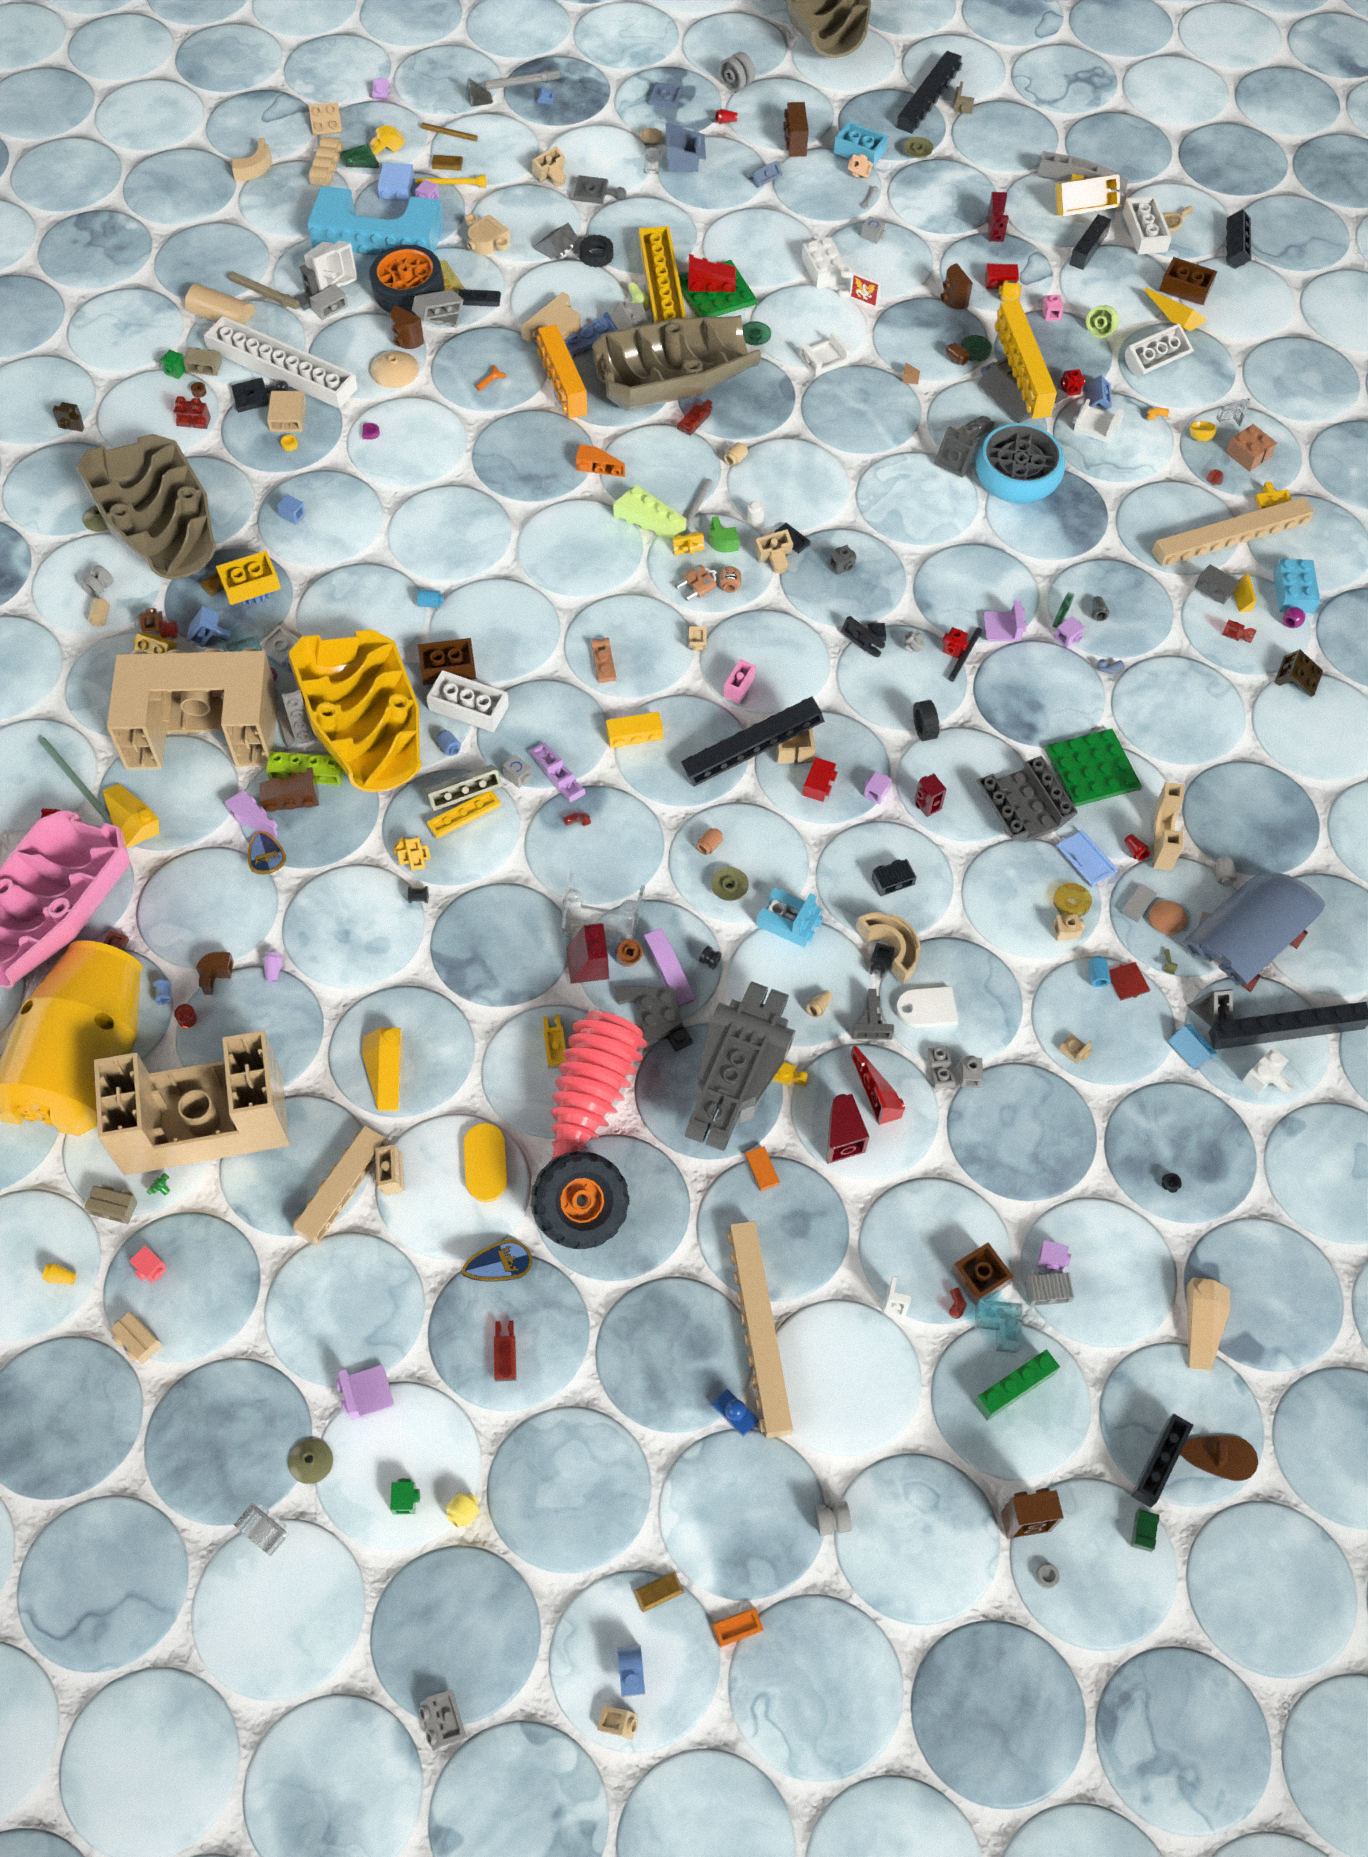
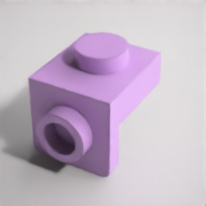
[372,78,391,100]

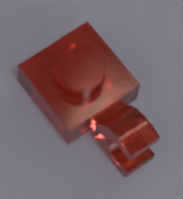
[1222,619,1256,643]

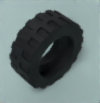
[580,234,614,268]
[913,700,940,741]

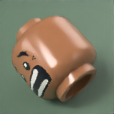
[719,566,741,593]

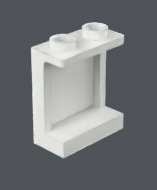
[799,332,850,376]
[1073,399,1124,444]

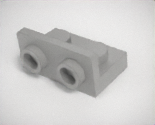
[419,1689,466,1751]

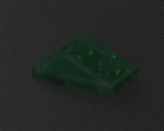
[340,144,379,168]

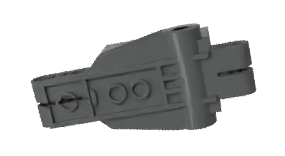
[685,981,796,1152]

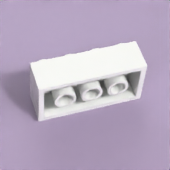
[1122,196,1171,254]
[427,670,509,732]

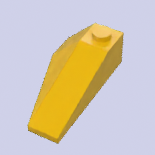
[362,1028,403,1111]

